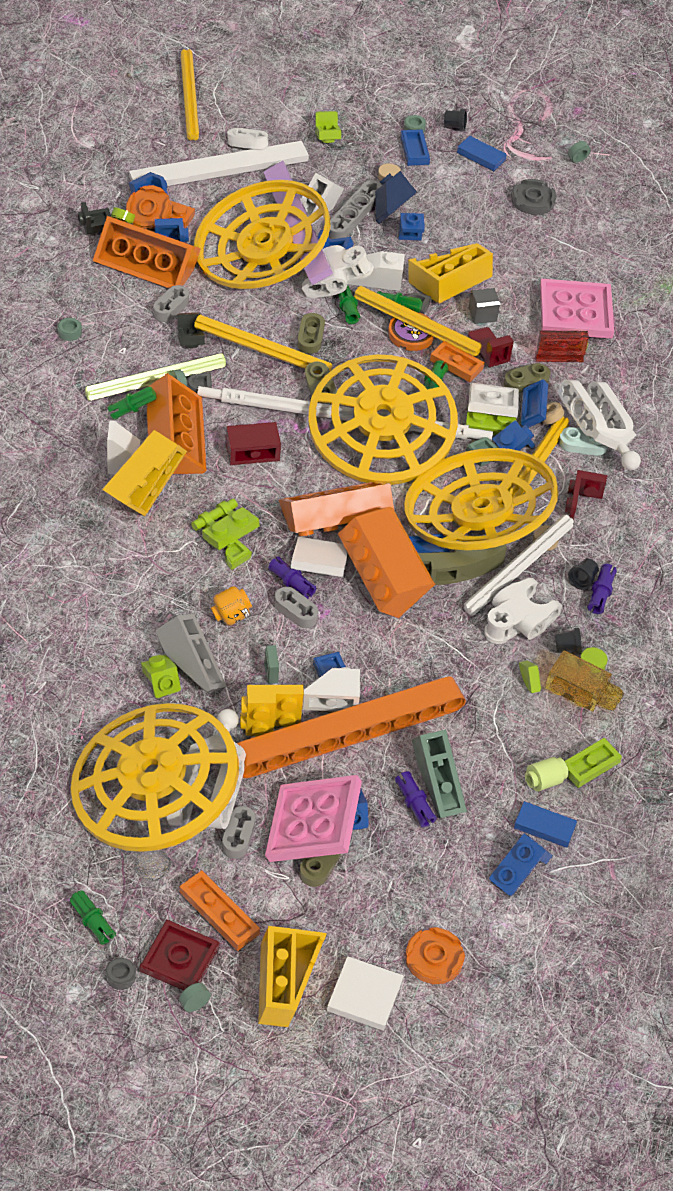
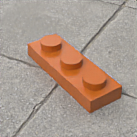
[179,870,260,951]

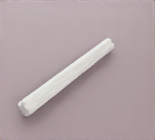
[463,515,574,616]

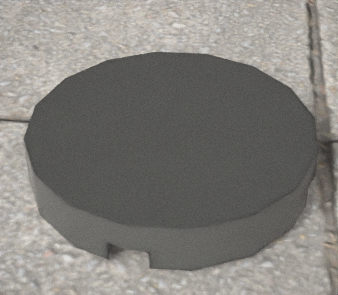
[511,179,557,215]

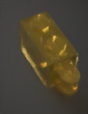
[545,650,624,712]

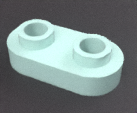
[559,427,608,456]

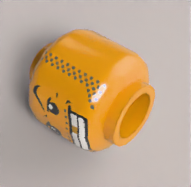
[211,586,252,626]

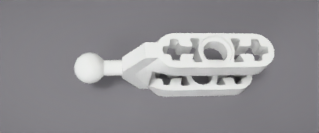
[559,379,641,471]
[167,709,246,829]

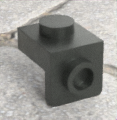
[78,202,111,235]
[177,312,205,348]

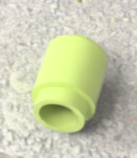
[525,757,568,792]

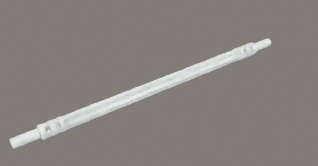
[197,386,493,441]

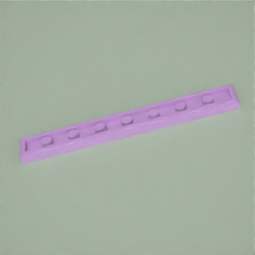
[264,161,333,285]

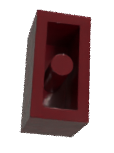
[226,422,281,465]

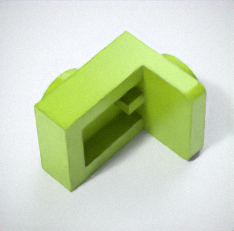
[315,111,341,143]
[141,655,181,698]

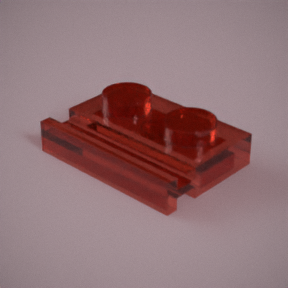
[535,330,589,362]

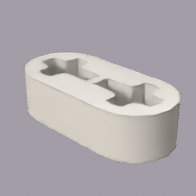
[227,128,268,149]

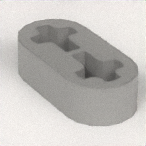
[153,285,189,322]
[274,587,319,628]
[222,806,256,859]

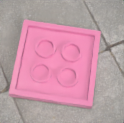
[540,279,614,339]
[265,775,362,862]

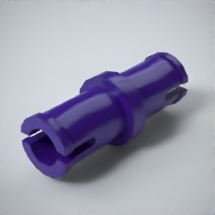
[268,556,317,599]
[587,564,617,614]
[394,771,437,828]

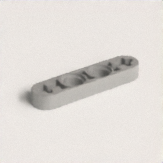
[328,180,382,239]

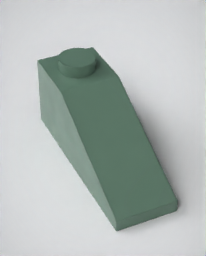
[412,729,467,819]

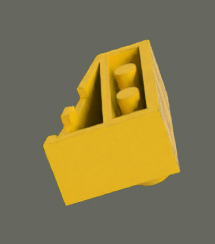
[408,243,493,304]
[102,430,187,516]
[258,926,327,1027]

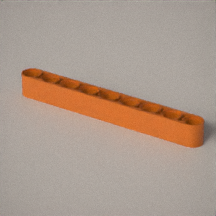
[237,677,466,778]

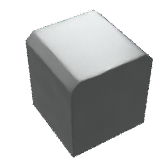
[468,288,500,324]

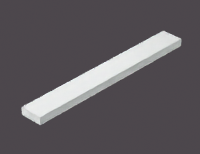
[129,141,309,186]

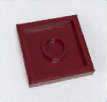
[139,919,220,991]

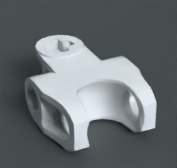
[302,245,374,298]
[484,578,562,644]

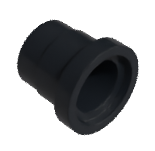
[444,108,467,131]
[568,558,599,590]
[555,627,582,655]

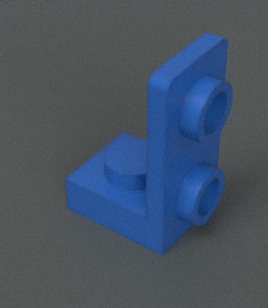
[489,833,553,896]

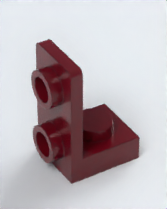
[468,327,514,368]
[565,470,607,520]

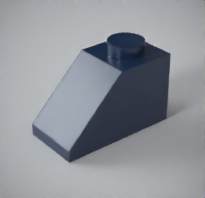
[375,171,417,224]

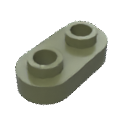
[297,313,325,354]
[305,361,337,405]
[504,363,551,393]
[299,854,341,887]

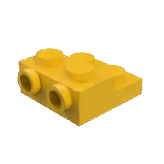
[240,685,304,737]

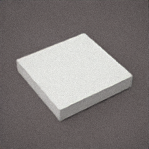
[468,383,519,418]
[291,537,348,577]
[327,956,404,1031]

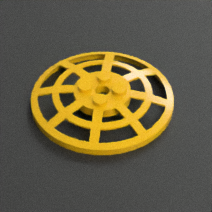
[194,180,331,289]
[308,354,458,485]
[404,448,558,550]
[71,703,239,852]

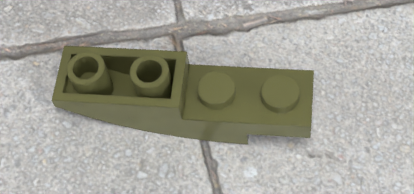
[417,544,507,585]

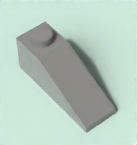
[155,614,227,692]

